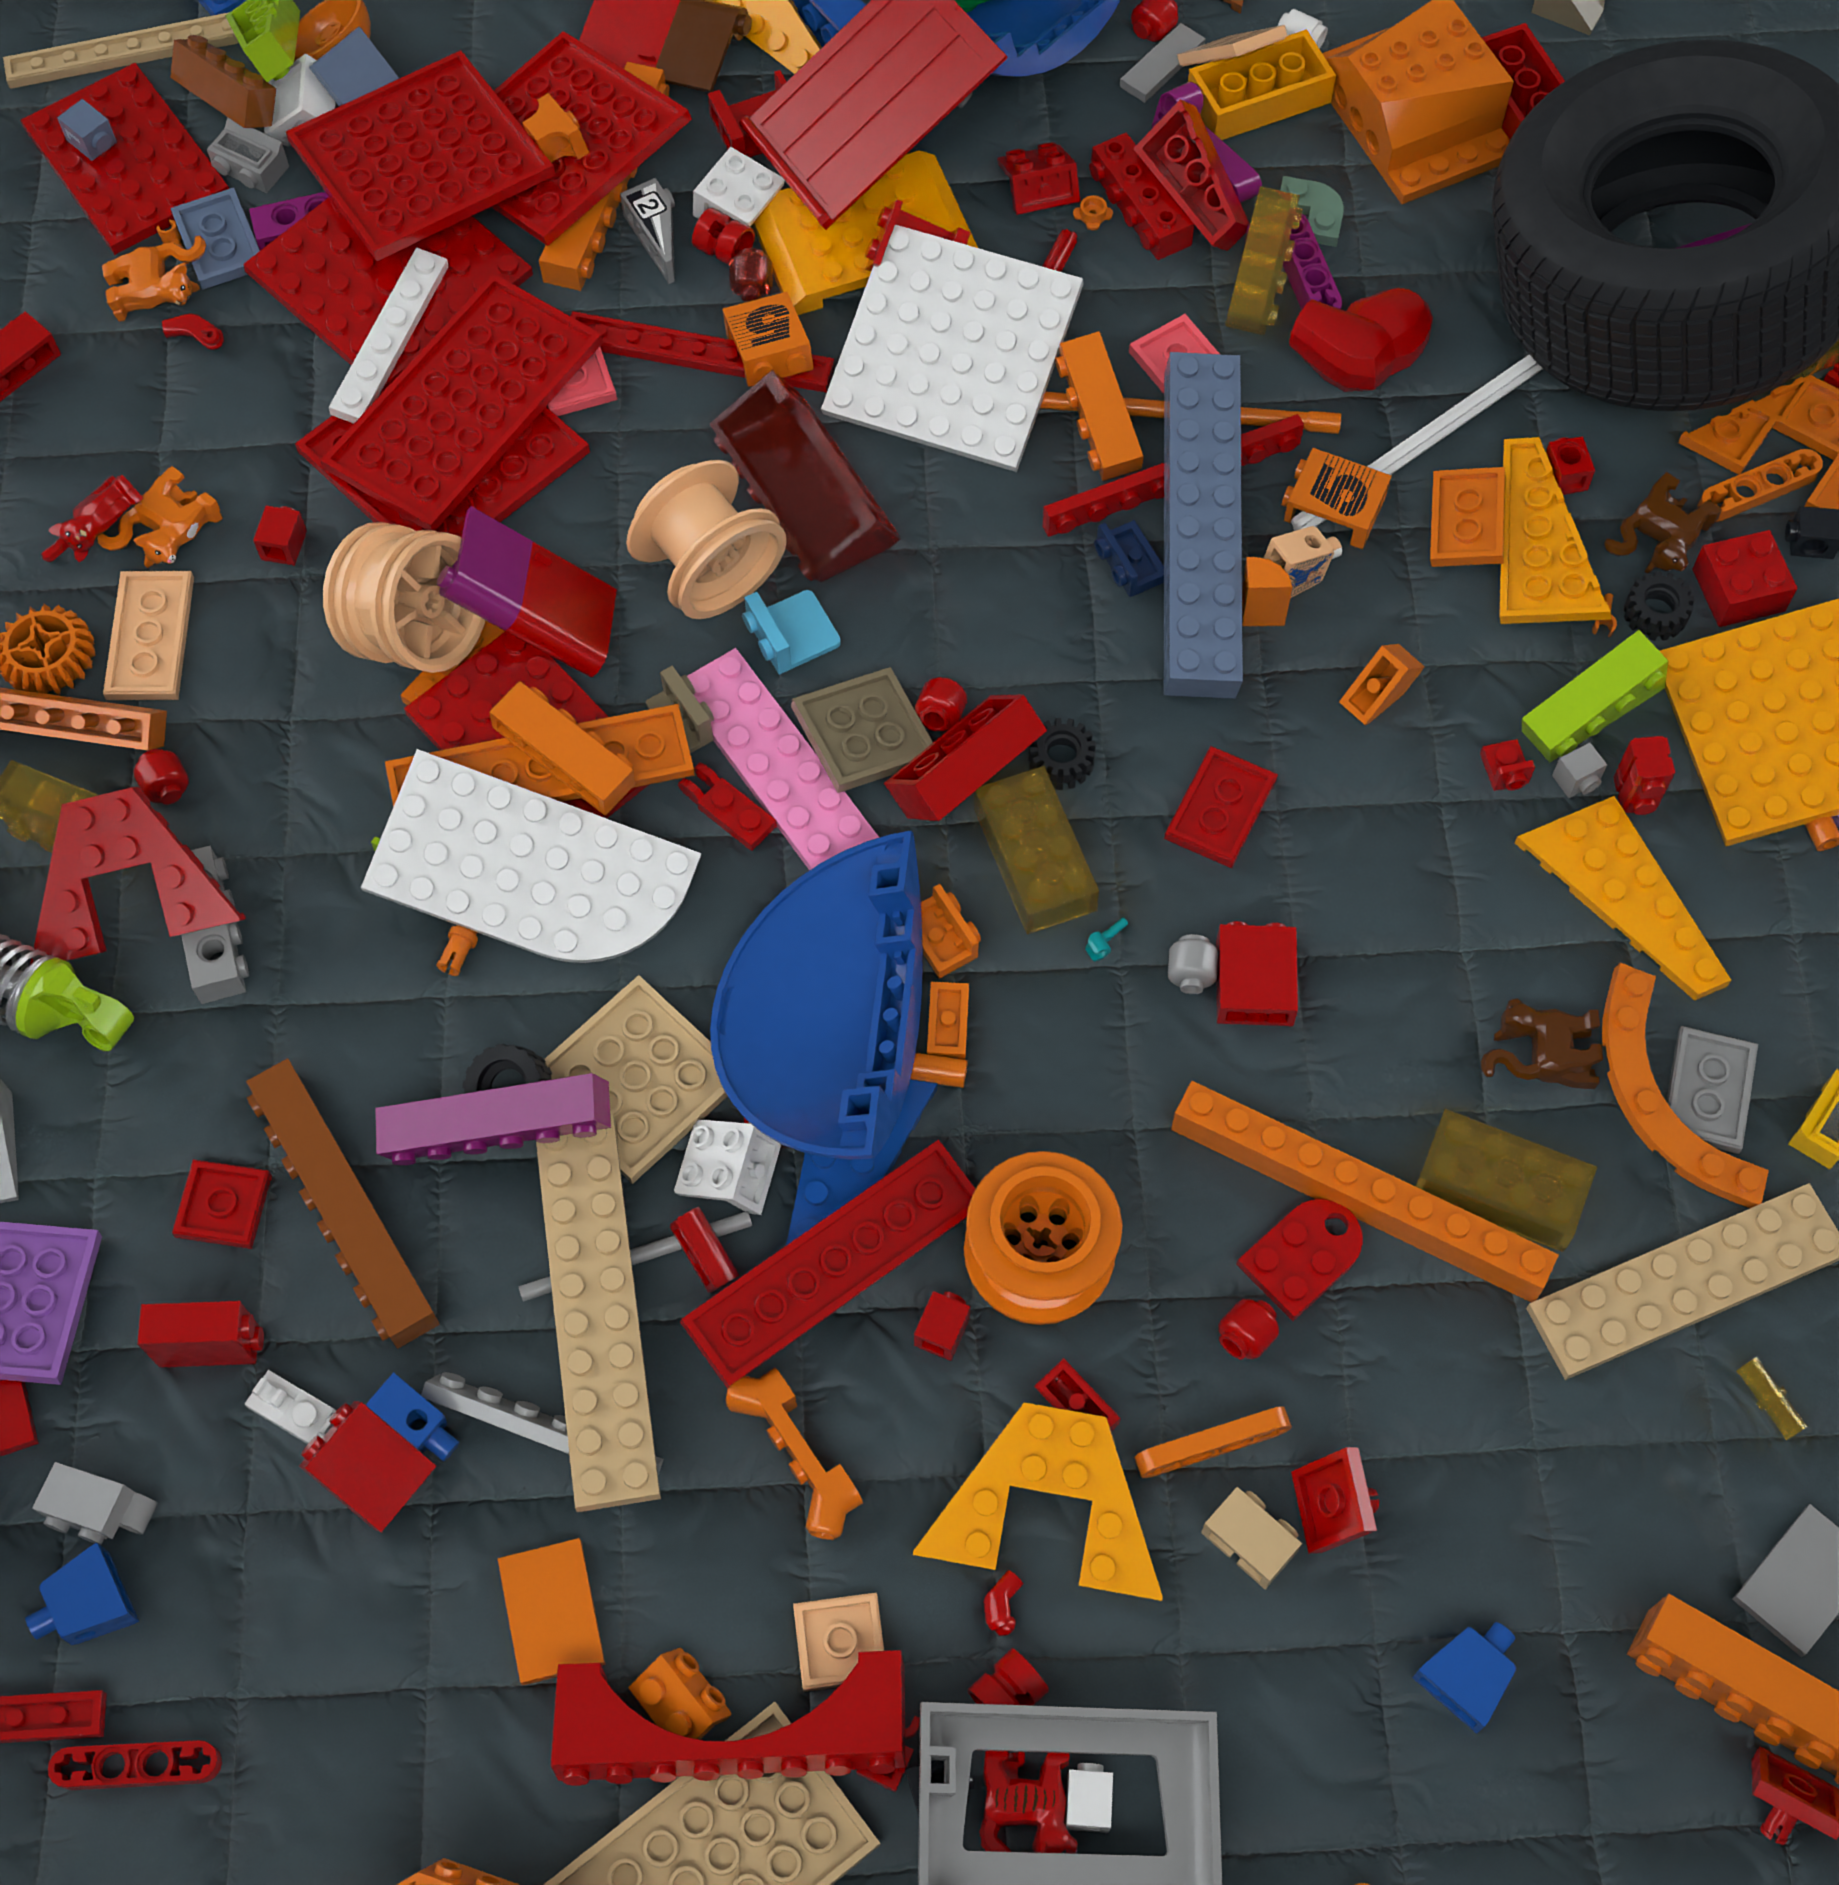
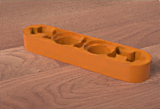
[1697,449,1823,522]
[1134,1406,1292,1478]

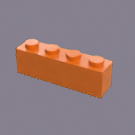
[1055,331,1144,481]
[489,681,635,816]

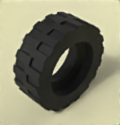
[462,1044,552,1094]

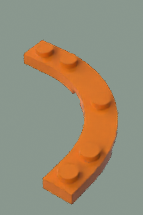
[1602,963,1769,1208]

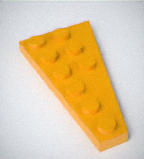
[711,0,822,74]
[1500,437,1611,624]

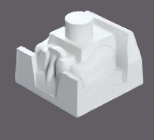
[264,54,335,146]

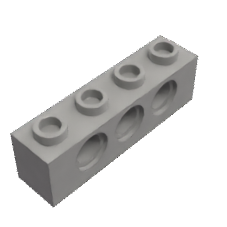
[181,846,250,1004]

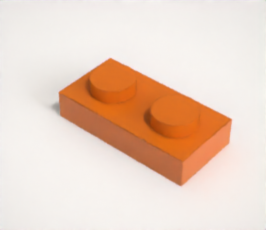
[927,982,969,1060]

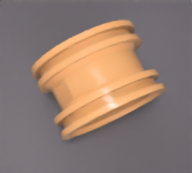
[323,522,485,673]

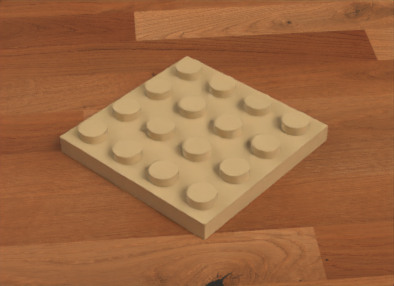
[544,975,728,1184]

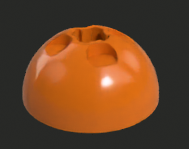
[294,0,371,62]

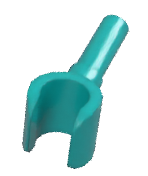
[1085,918,1128,962]

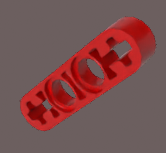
[48,1740,222,1790]

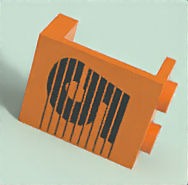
[722,292,813,387]
[1281,448,1392,550]

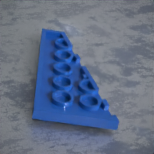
[786,1079,937,1245]

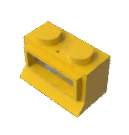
[1788,1069,1839,1169]

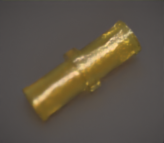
[1736,1357,1808,1440]

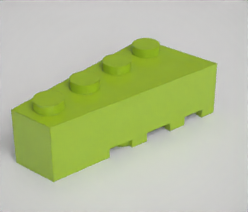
[1522,630,1668,763]

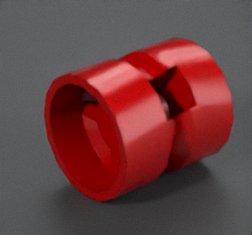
[692,208,755,268]
[967,1648,1049,1706]

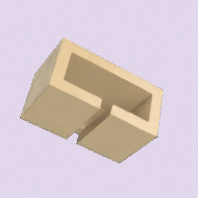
[1201,1487,1302,1589]

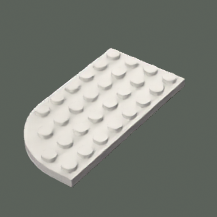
[361,749,701,963]

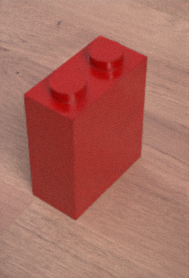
[1216,921,1298,1026]
[137,1301,264,1368]
[299,1401,436,1532]

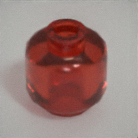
[729,248,773,302]

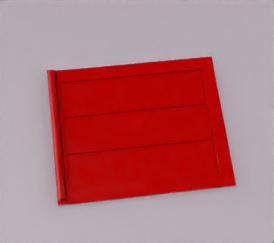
[739,0,1008,230]

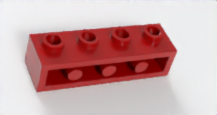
[1089,132,1195,261]

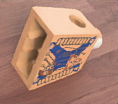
[1264,526,1342,598]

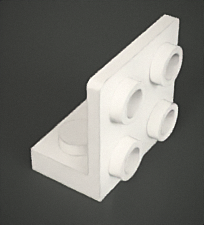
[693,147,785,227]
[674,1120,781,1215]

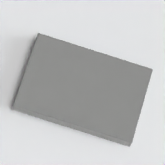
[1666,1026,1758,1154]
[1732,1504,1839,1658]

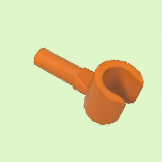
[156,220,190,264]
[1592,593,1617,637]

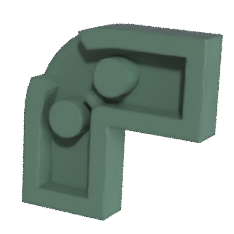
[1276,176,1344,247]

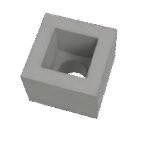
[1552,743,1607,798]

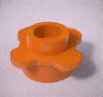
[1073,195,1113,230]

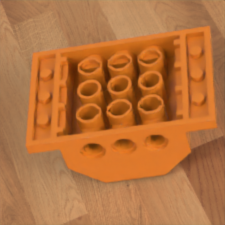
[1322,0,1514,204]

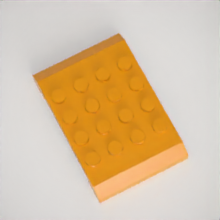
[752,150,978,315]

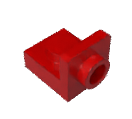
[1480,739,1535,791]

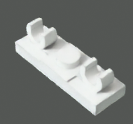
[245,1370,336,1444]

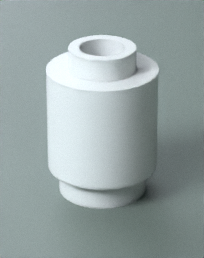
[1278,9,1328,49]

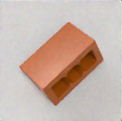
[1242,557,1293,626]

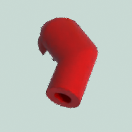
[984,1570,1023,1636]

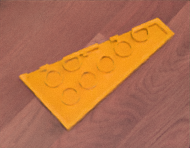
[1514,796,1731,1001]

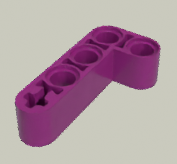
[1152,82,1262,203]
[1243,212,1342,310]

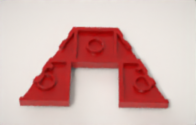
[30,787,246,965]

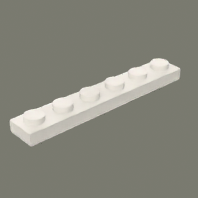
[329,247,448,423]

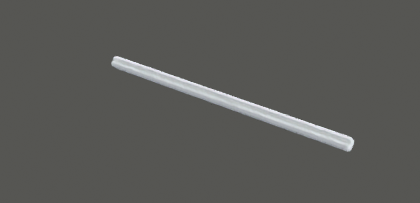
[1291,354,1543,531]

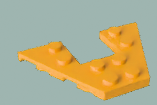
[913,1402,1163,1601]

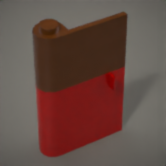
[579,0,752,93]

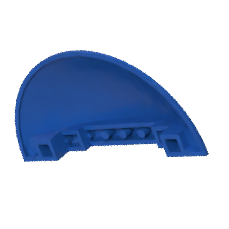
[967,0,1120,77]
[710,830,923,1159]

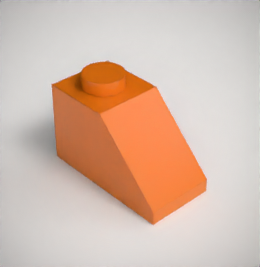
[1339,644,1425,725]

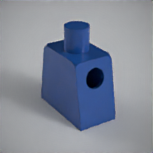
[366,1372,460,1462]
[25,1543,139,1645]
[1412,1622,1517,1734]

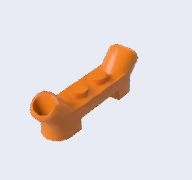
[726,1367,863,1540]

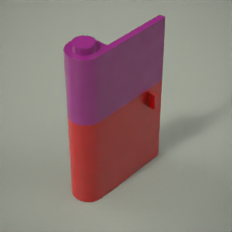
[437,506,617,677]

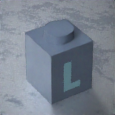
[57,99,117,161]

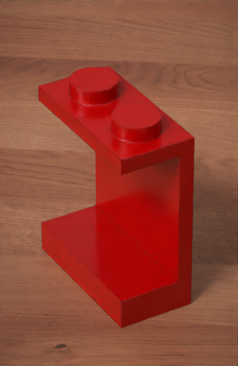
[708,70,787,158]
[865,199,971,271]

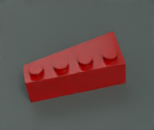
[1133,99,1250,251]

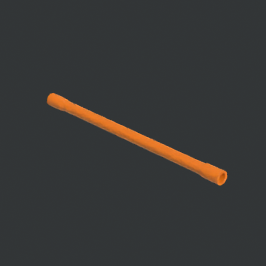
[1040,391,1341,434]

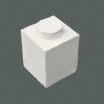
[1065,1763,1113,1833]

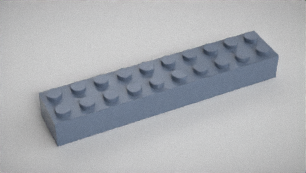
[1164,352,1243,699]

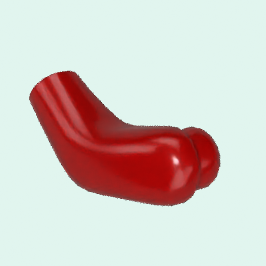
[162,313,224,350]

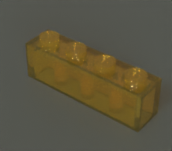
[1225,186,1303,335]

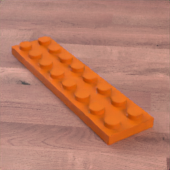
[385,704,694,807]

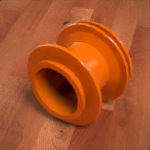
[964,1151,1123,1325]

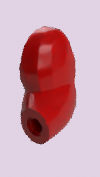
[1289,288,1433,392]

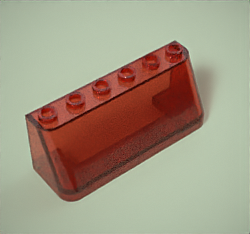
[709,370,901,582]

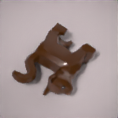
[1604,472,1722,573]
[1481,998,1603,1089]

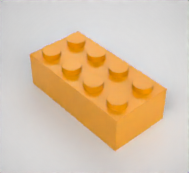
[1188,29,1336,140]

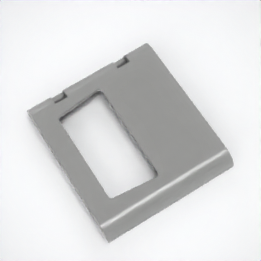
[918,1702,1222,1885]

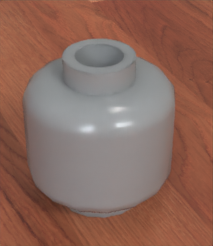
[1168,934,1218,994]

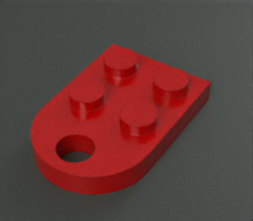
[1236,1199,1363,1321]

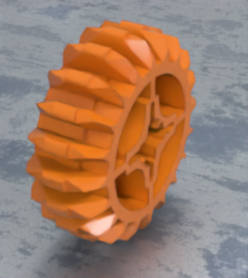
[0,603,96,695]

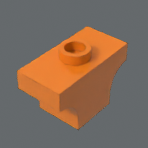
[522,93,589,163]

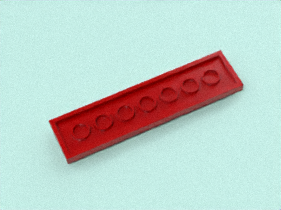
[680,1139,975,1389]

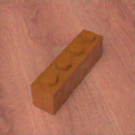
[170,35,276,128]

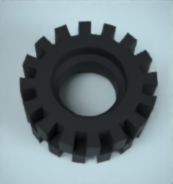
[1029,718,1096,790]

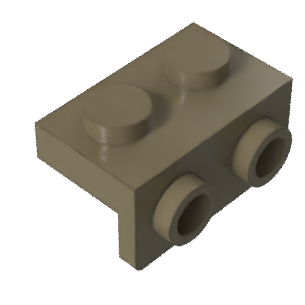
[646,665,714,753]

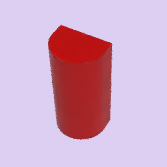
[670,1206,740,1293]
[1034,1358,1121,1433]

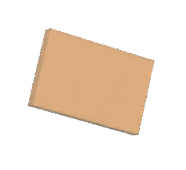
[1177,25,1287,67]

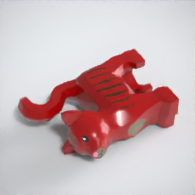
[979,1751,1078,1854]

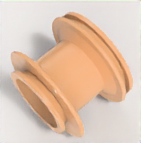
[626,460,787,619]

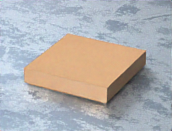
[793,1592,884,1692]

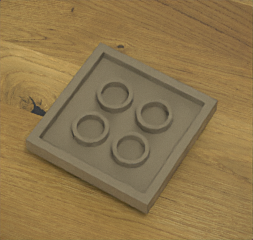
[791,667,933,793]

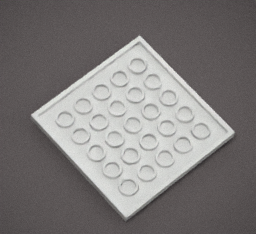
[821,225,1084,472]

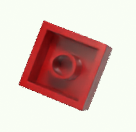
[1692,530,1798,627]

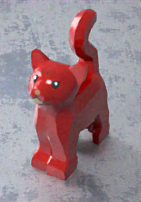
[41,475,143,563]

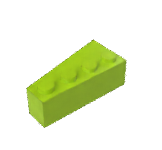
[225,0,301,82]

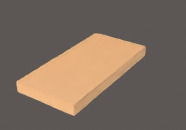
[103,571,194,700]

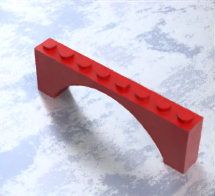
[551,1650,905,1786]

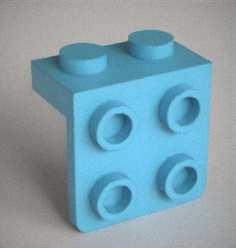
[742,590,841,675]

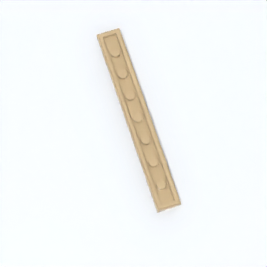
[3,12,239,89]

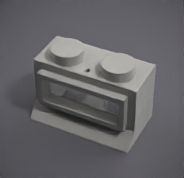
[207,117,289,193]

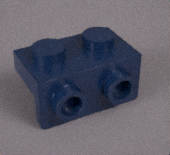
[1094,520,1164,597]

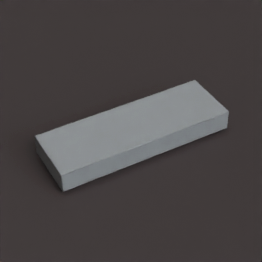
[1120,23,1206,103]

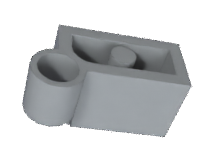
[32,1462,158,1545]

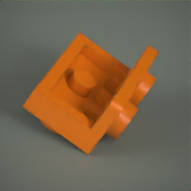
[921,884,981,979]
[628,1648,732,1740]

